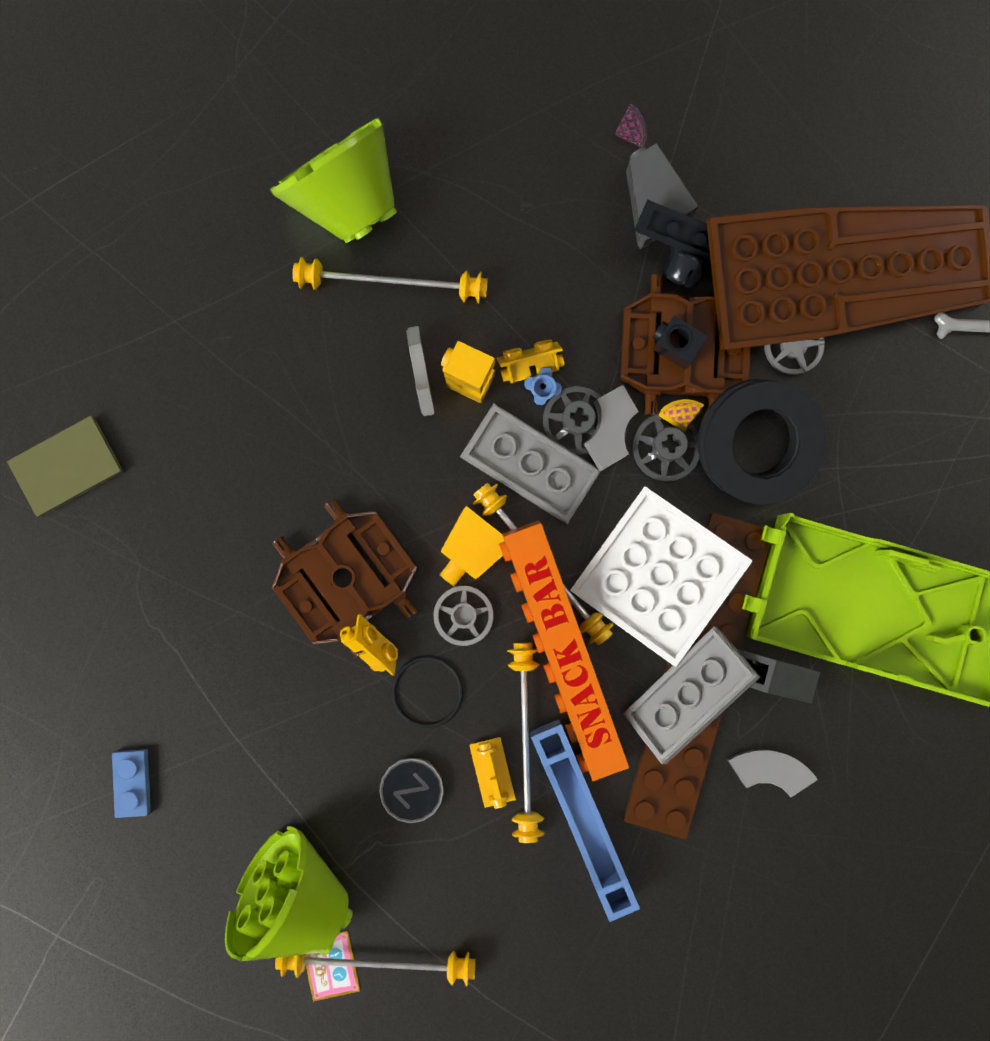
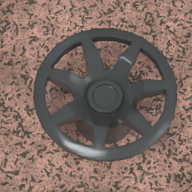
[543,386,601,455]
[632,414,699,482]

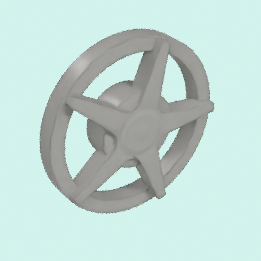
[764,338,825,375]
[434,586,493,646]

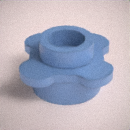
[524,367,562,405]

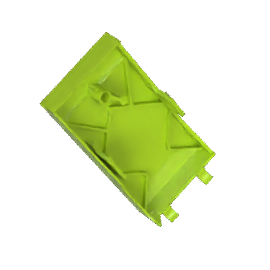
[742,513,990,707]

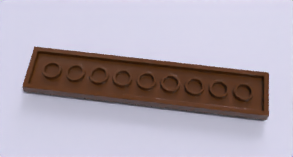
[623,513,770,840]

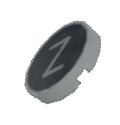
[379,757,444,823]

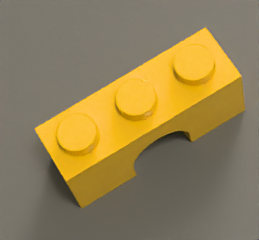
[441,341,495,404]

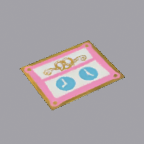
[306,931,360,1002]

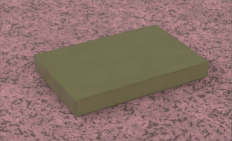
[6,415,124,518]

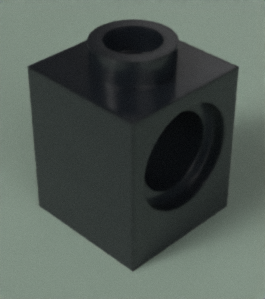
[652,315,708,369]

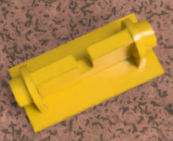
[497,340,565,384]
[340,614,398,676]
[469,737,516,809]

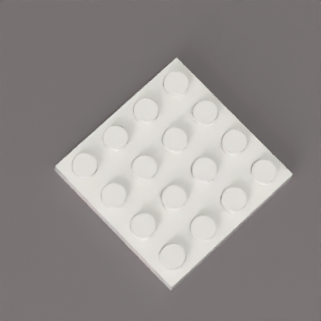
[570,487,752,667]

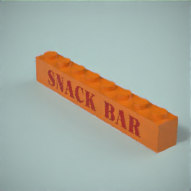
[499,520,629,781]

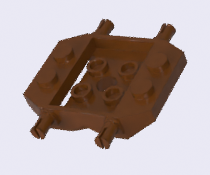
[620,274,750,415]
[272,498,418,657]

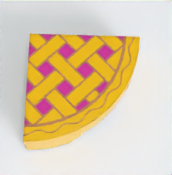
[659,399,704,432]

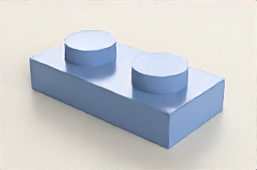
[112,749,151,818]

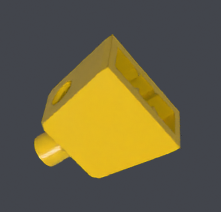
[439,506,504,586]

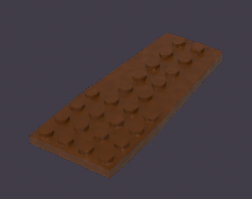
[706,205,990,351]

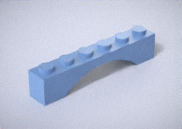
[530,719,640,922]

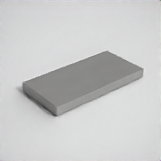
[460,403,601,524]
[623,627,760,764]

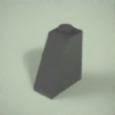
[626,143,699,250]
[737,649,820,704]

